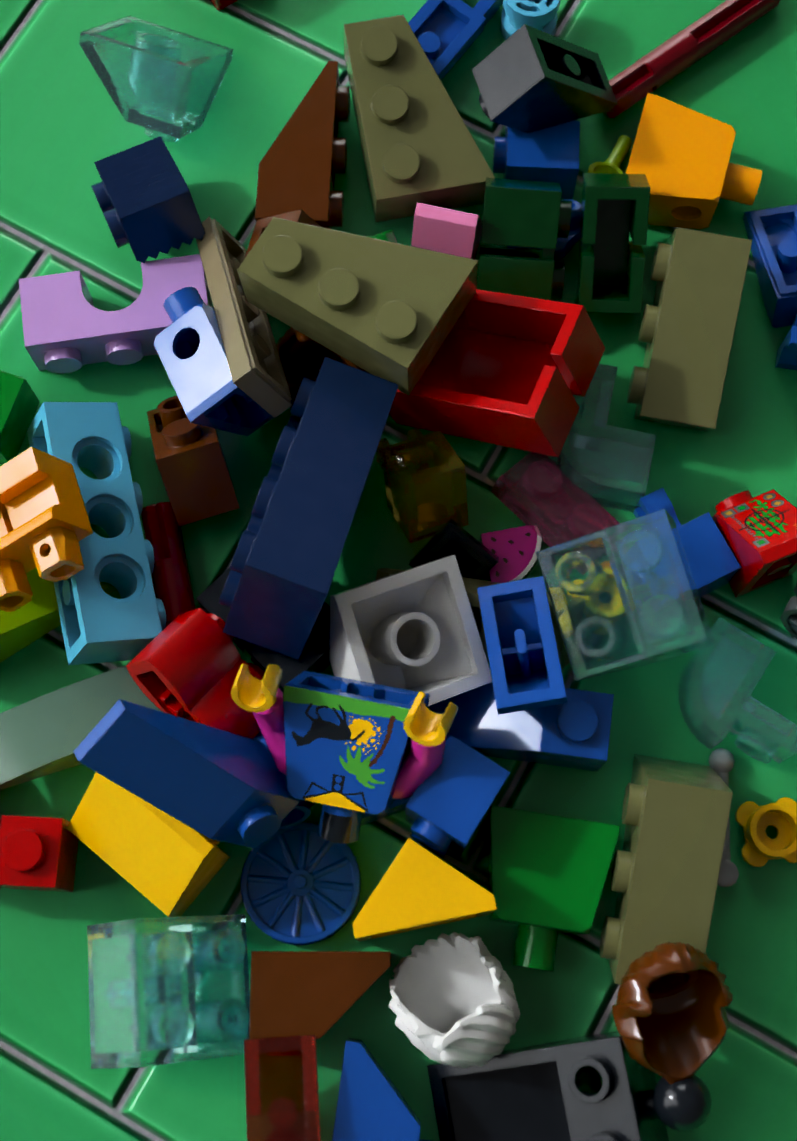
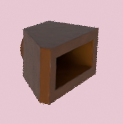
[249,951,391,1053]

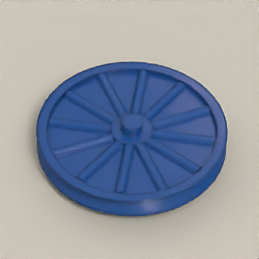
[240,822,361,945]

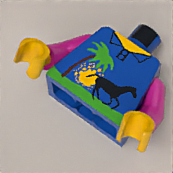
[231,664,458,843]

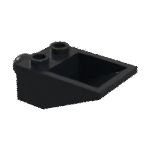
[427,1031,711,1141]

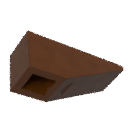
[255,61,350,229]

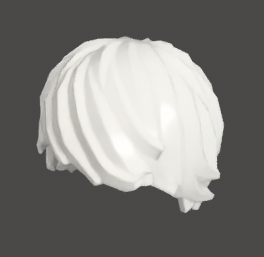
[388,932,521,1069]

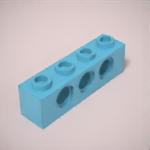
[27,402,166,665]

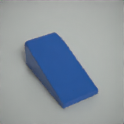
[743,204,797,328]

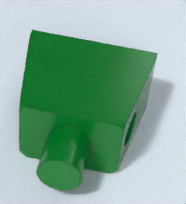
[487,805,620,972]

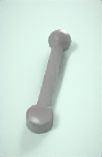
[709,748,739,887]

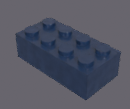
[219,357,399,660]

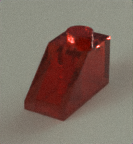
[244,1035,321,1141]

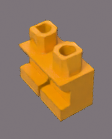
[0,447,93,612]

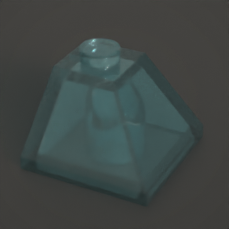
[79,16,234,142]

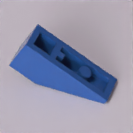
[427,683,614,771]
[73,699,300,849]

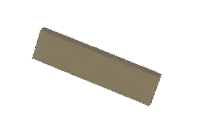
[196,217,292,418]

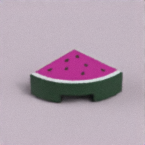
[479,522,543,583]

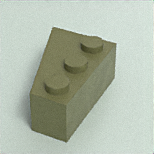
[344,15,495,222]
[237,217,478,396]
[627,227,752,432]
[600,754,733,984]

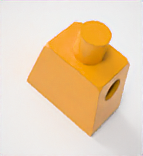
[625,93,763,229]

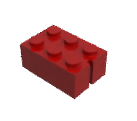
[389,289,605,458]

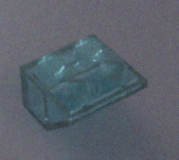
[536,509,715,681]
[87,914,253,1069]

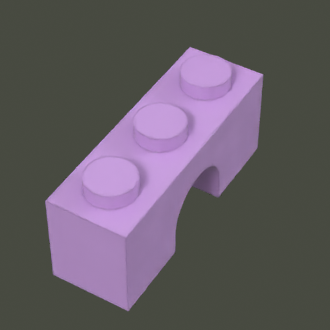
[18,254,213,374]

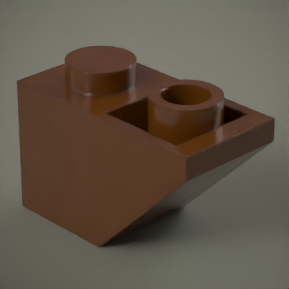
[147,396,240,527]

